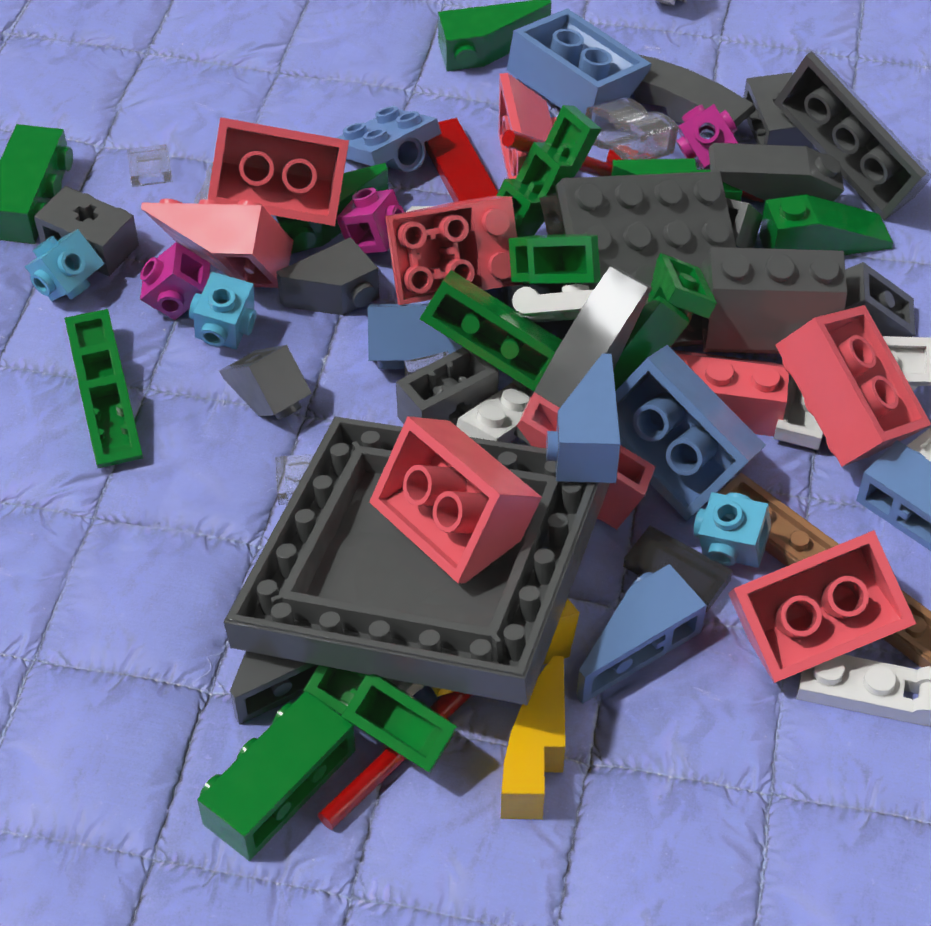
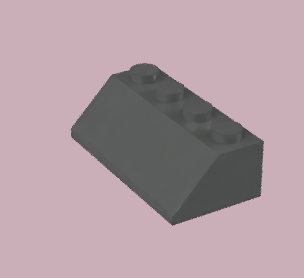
[774,51,931,221]

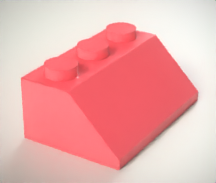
[498,73,562,215]
[208,117,349,226]
[775,305,931,467]
[673,350,789,436]
[369,416,542,584]
[728,530,916,683]

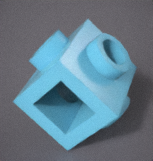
[25,229,105,301]
[189,272,256,350]
[694,492,771,568]

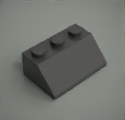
[700,247,847,354]

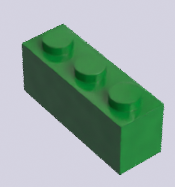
[0,124,73,244]
[420,270,562,391]
[197,690,356,861]

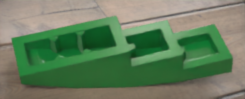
[496,105,601,237]
[64,309,143,469]

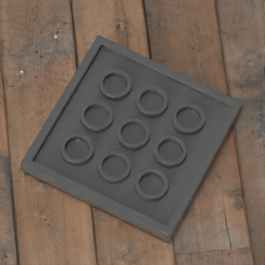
[556,171,736,347]

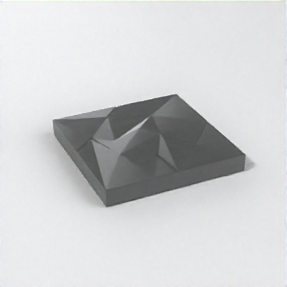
[224,417,610,705]

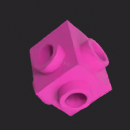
[676,104,739,170]
[336,188,404,254]
[140,242,211,320]

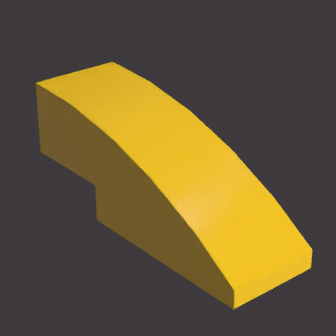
[500,656,566,819]

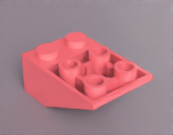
[385,196,523,305]
[141,199,293,288]

